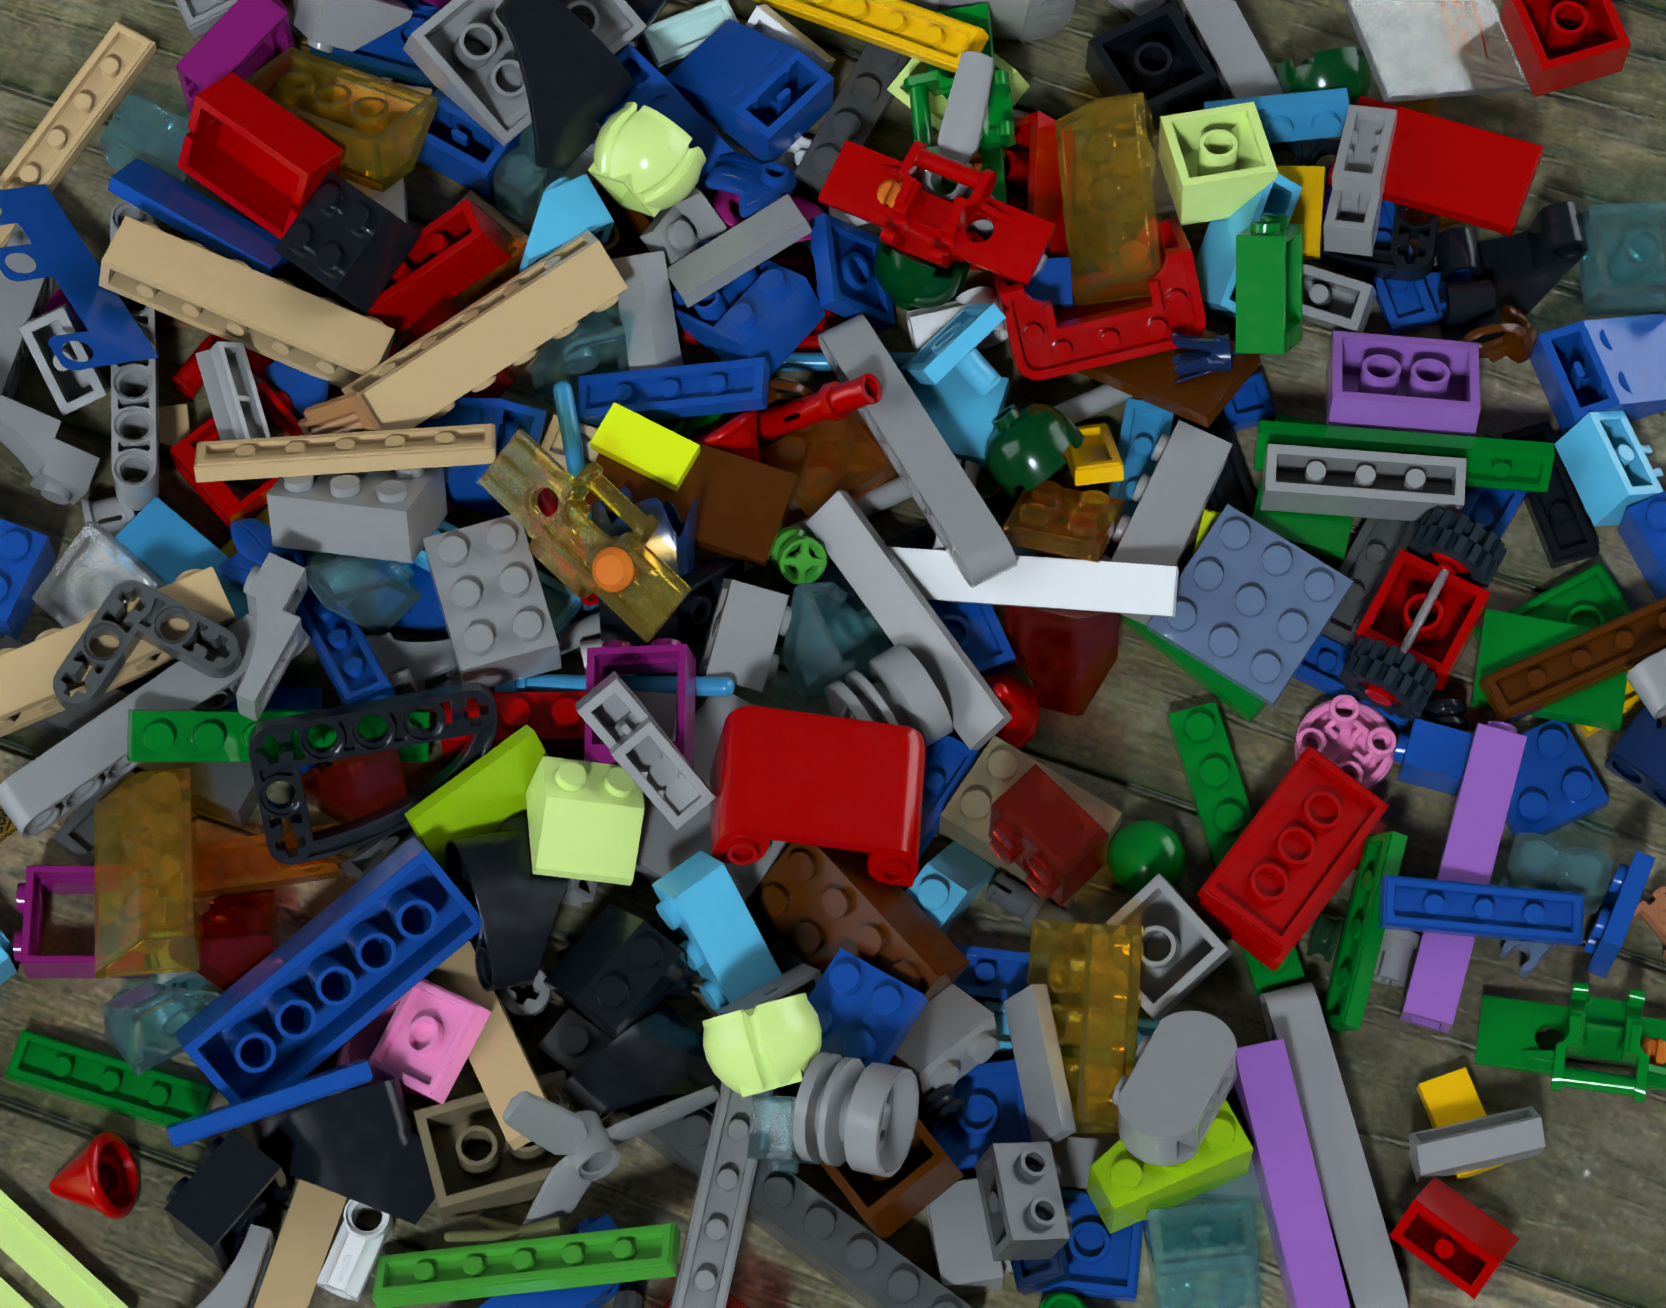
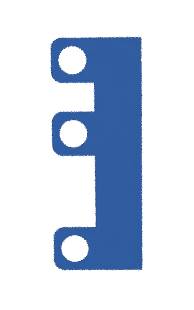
[0,184,159,370]

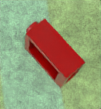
[169,380,304,531]

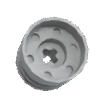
[824,643,953,748]
[793,1052,919,1177]

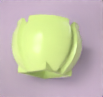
[587,102,706,217]
[702,993,822,1098]

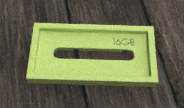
[0,1189,129,1308]

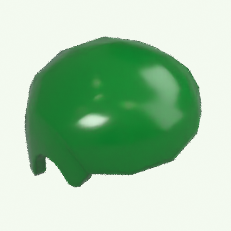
[1106,820,1186,894]

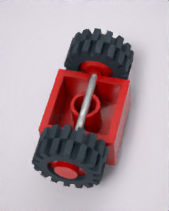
[1339,508,1507,720]

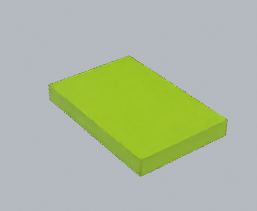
[404,724,548,889]

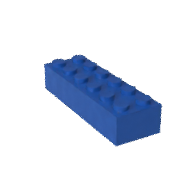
[174,836,481,1124]

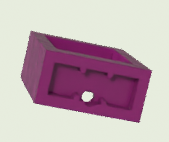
[176,0,297,113]
[584,638,696,768]
[13,866,155,978]

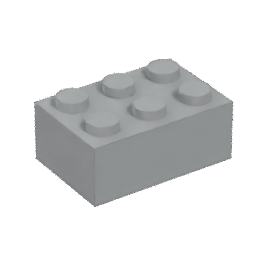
[267,467,448,563]
[423,513,562,688]

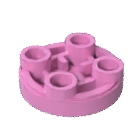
[1294,694,1397,791]

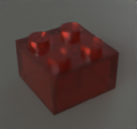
[988,764,1109,907]

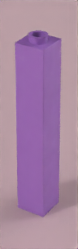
[1399,721,1527,1034]
[1233,1038,1351,1308]

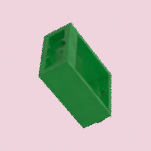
[1235,215,1303,354]

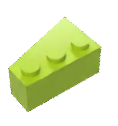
[1086,1099,1254,1234]

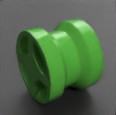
[770,526,827,585]

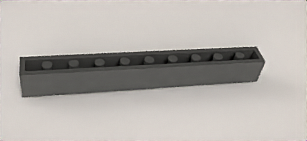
[537,1008,973,1308]

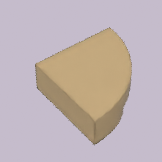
[159,403,191,451]

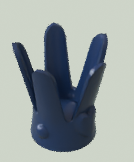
[1171,333,1245,384]

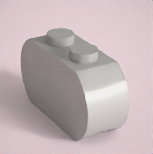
[1113,1011,1237,1166]

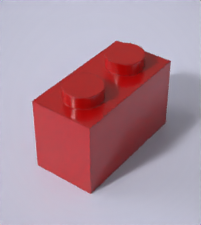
[1389,1176,1520,1299]

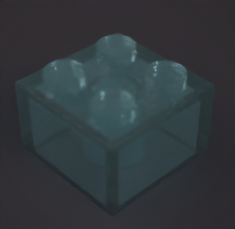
[1578,201,1666,316]

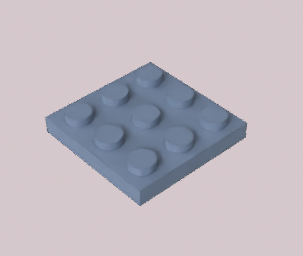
[1147,504,1354,708]

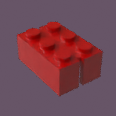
[177,72,344,240]

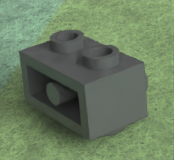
[974,1142,1072,1261]

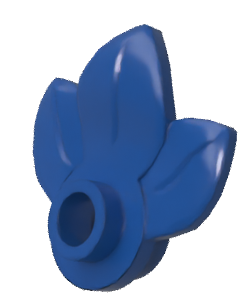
[704,154,797,218]
[218,518,312,588]

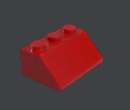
[967,111,1077,271]

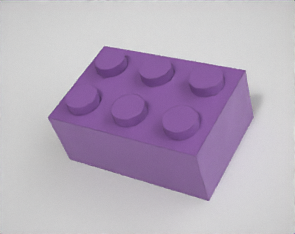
[1326,330,1480,437]

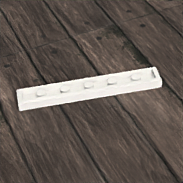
[888,547,1179,617]

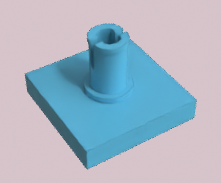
[900,303,1006,396]

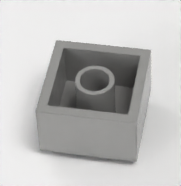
[1084,874,1234,1020]

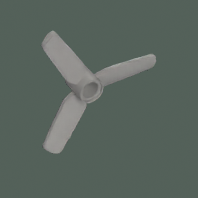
[829,51,1048,278]
[503,1085,719,1225]

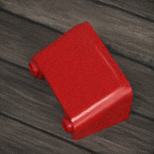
[991,217,1206,380]
[710,706,926,887]

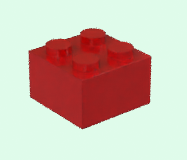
[1500,0,1631,97]

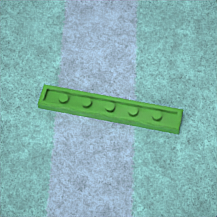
[372,1222,681,1308]

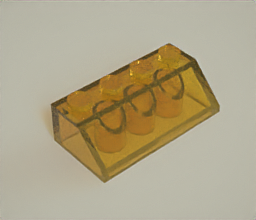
[244,47,438,192]
[1055,92,1165,306]
[94,768,200,978]
[1028,919,1143,1133]

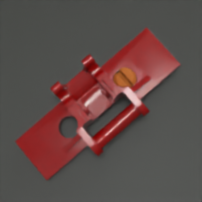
[817,140,1056,287]

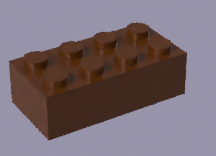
[749,843,970,1002]
[771,1081,964,1241]

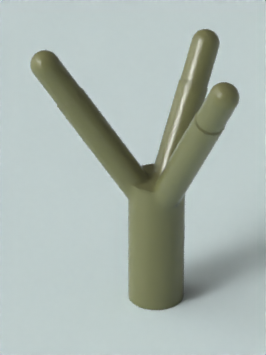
[444,1216,567,1242]

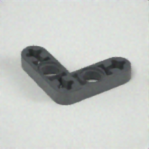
[53,580,242,713]

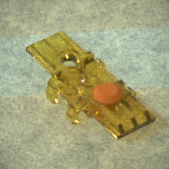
[478,429,692,642]

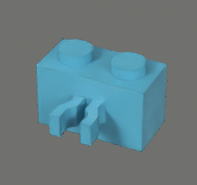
[1554,410,1664,527]

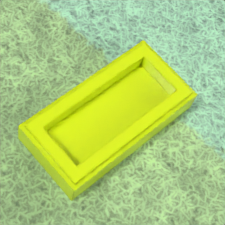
[590,402,701,492]

